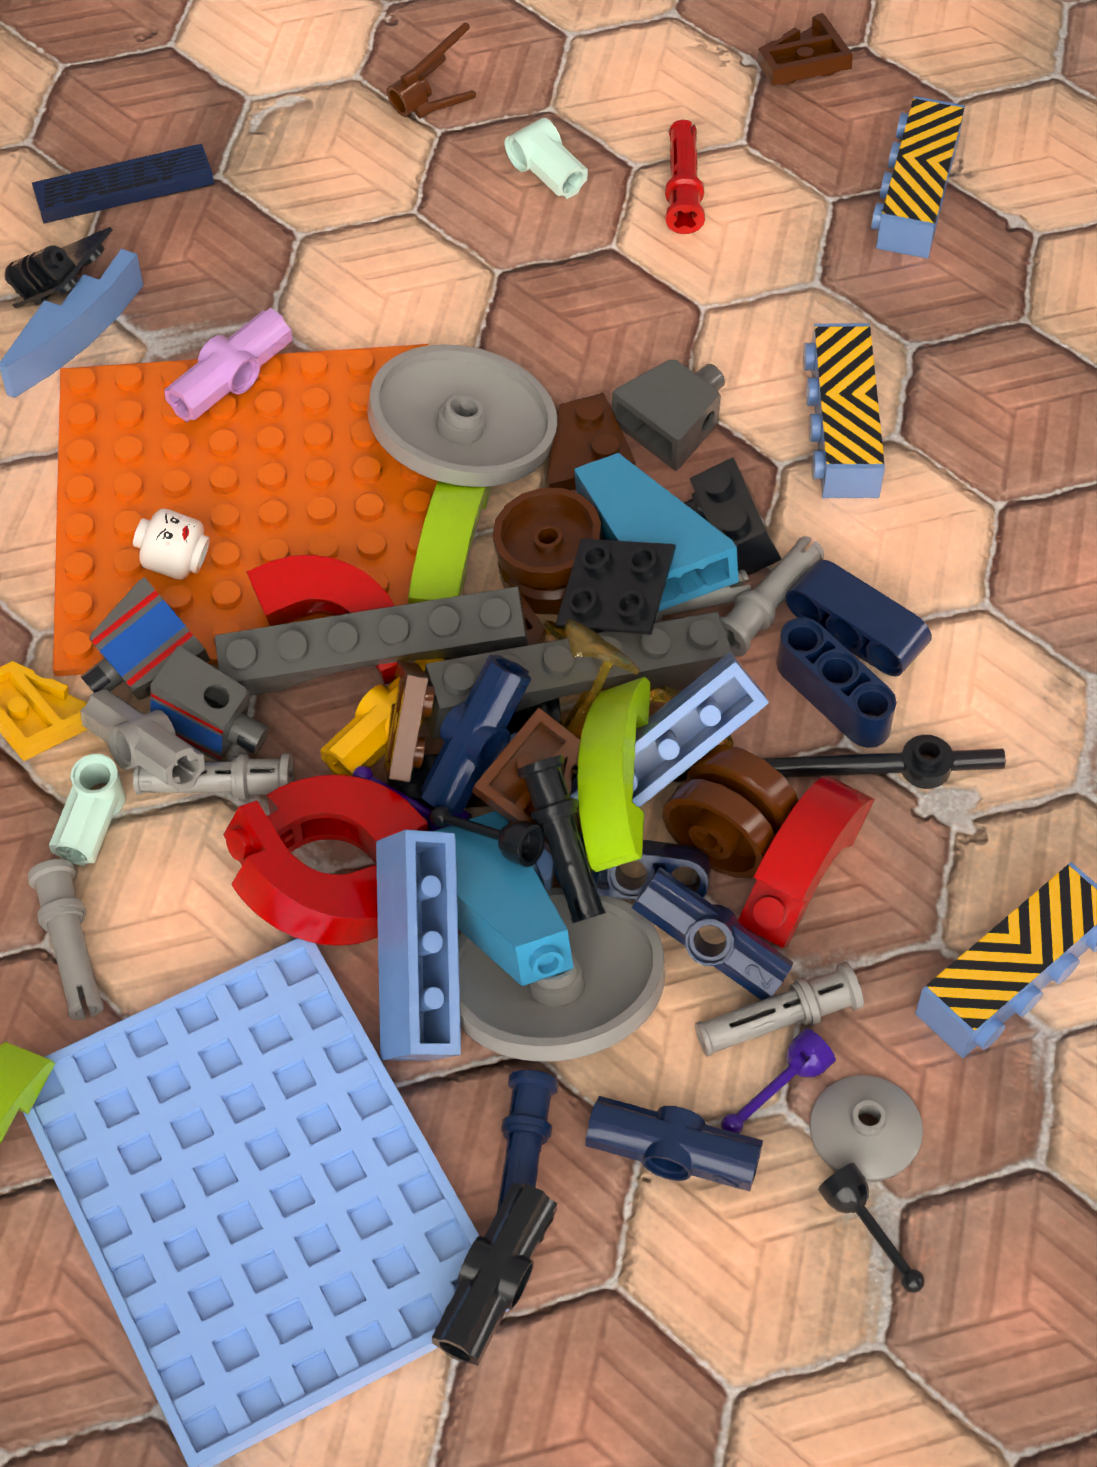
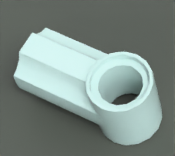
[504,118,588,199]
[49,754,126,866]

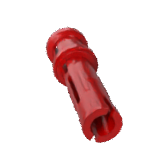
[665,119,705,234]

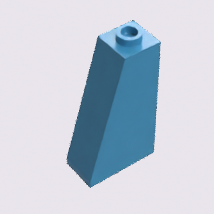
[574,453,739,612]
[433,811,574,986]

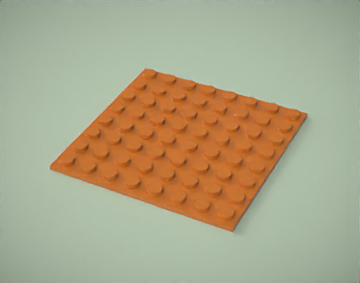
[53,344,438,676]

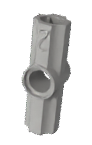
[80,689,205,792]

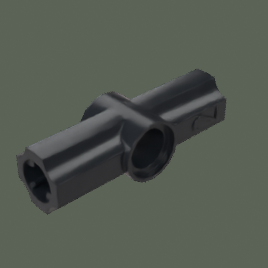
[432,1183,557,1366]

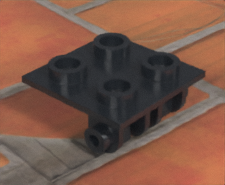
[5,227,113,308]
[555,539,676,637]

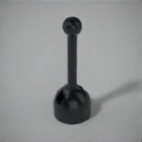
[430,806,545,867]
[818,1163,925,1293]

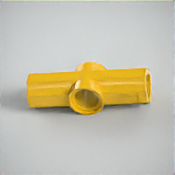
[320,659,444,776]

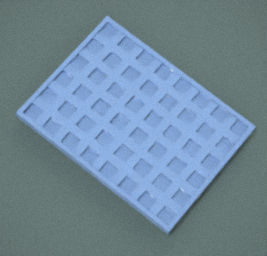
[23,938,509,1467]

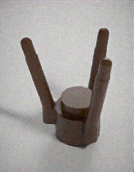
[387,23,476,119]

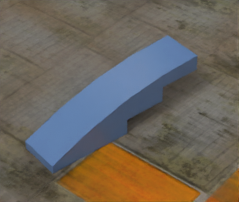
[0,249,143,398]

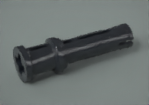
[516,755,606,924]

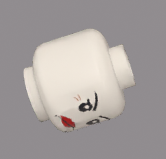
[133,508,210,580]

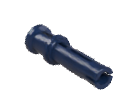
[497,1070,558,1211]

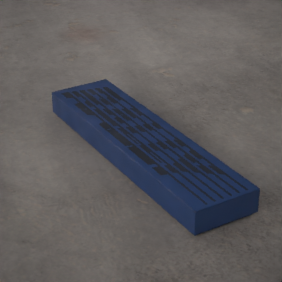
[32,143,214,224]

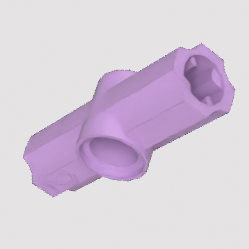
[164,308,293,422]

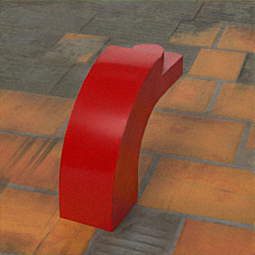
[246,555,398,685]
[267,775,428,864]
[738,776,875,948]
[223,800,378,946]

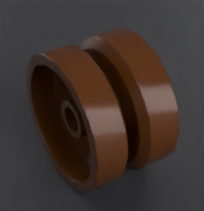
[493,488,603,615]
[662,744,798,878]

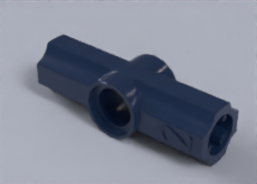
[420,655,531,814]
[631,867,793,1000]
[585,1096,763,1191]

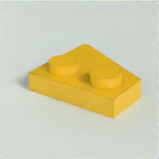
[0,661,88,761]

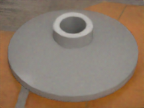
[810,1075,923,1182]

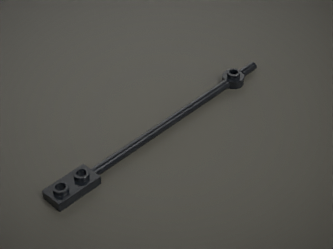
[387,735,1006,809]

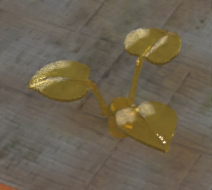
[543,619,734,747]

